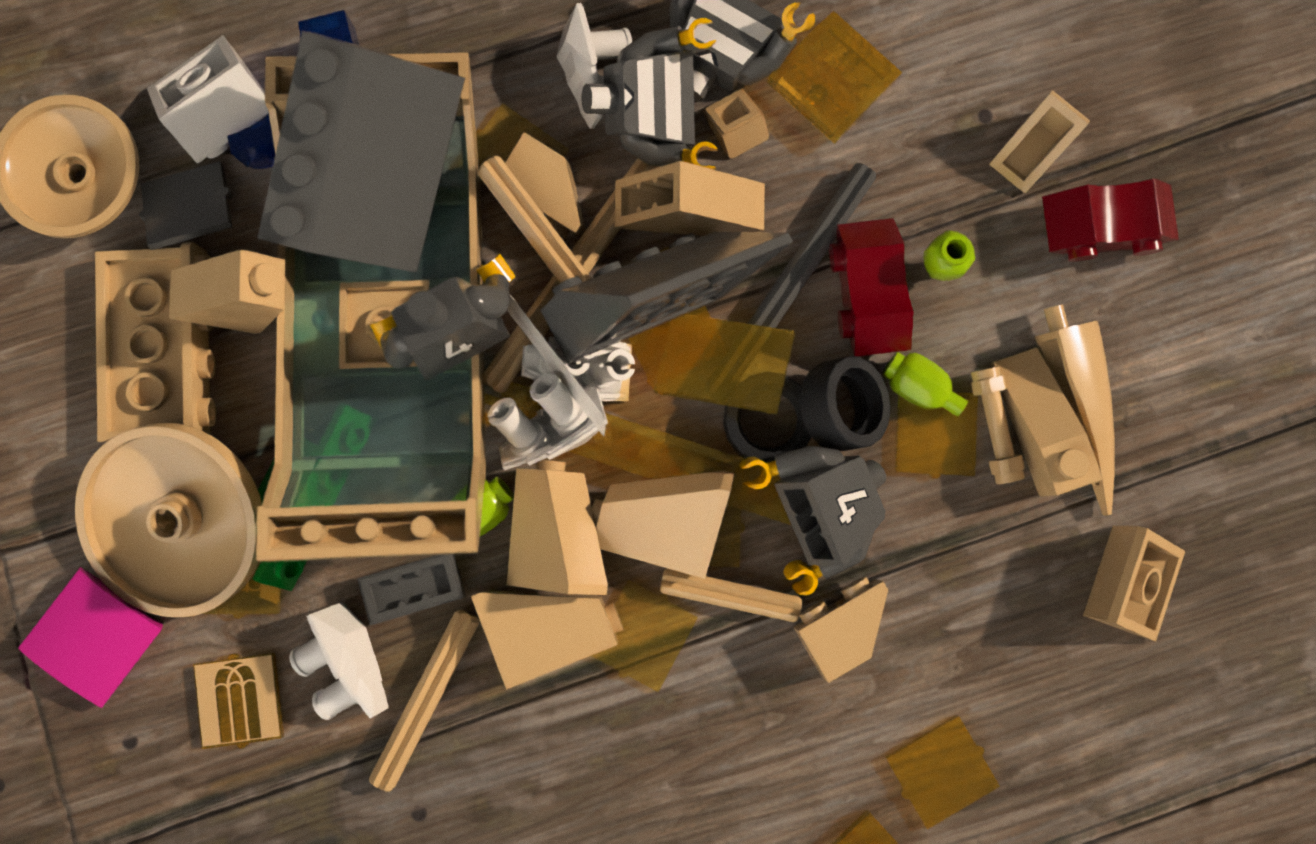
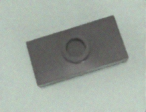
[357,554,466,625]

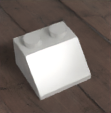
[147,35,269,164]

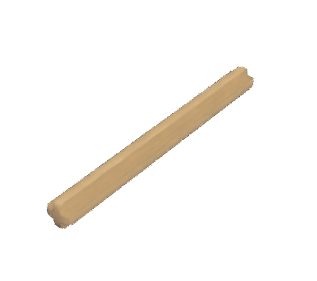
[483,158,660,393]

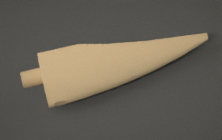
[1035,304,1115,515]

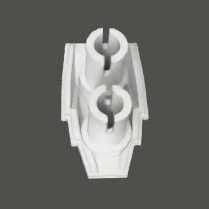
[556,3,632,129]
[521,337,635,401]
[488,373,608,470]
[289,602,389,720]

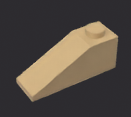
[991,347,1103,497]

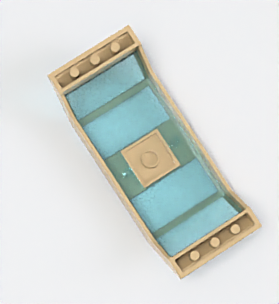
[256,53,486,562]

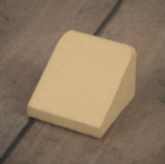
[702,88,769,159]

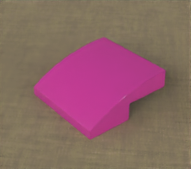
[18,567,163,708]

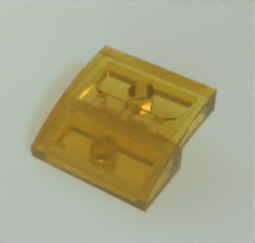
[766,11,902,144]

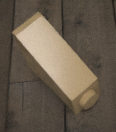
[615,161,765,236]
[169,249,285,334]
[507,460,608,595]
[592,470,734,579]
[471,590,624,690]

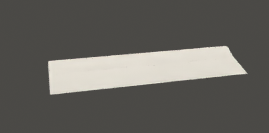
[507,293,605,437]

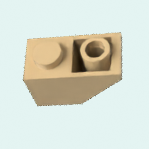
[505,132,586,238]
[793,576,888,683]

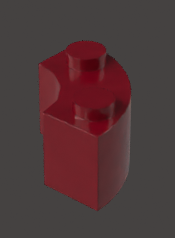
[1042,178,1179,262]
[829,218,914,357]

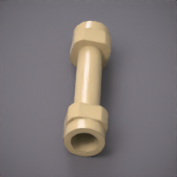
[971,366,1025,484]

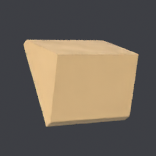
[1083,526,1185,642]

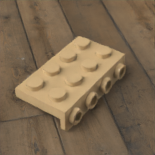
[95,242,216,443]

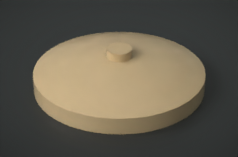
[75,423,262,617]

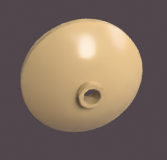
[0,95,140,238]

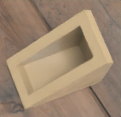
[989,90,1090,193]

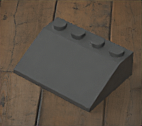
[258,31,465,273]
[541,232,793,363]

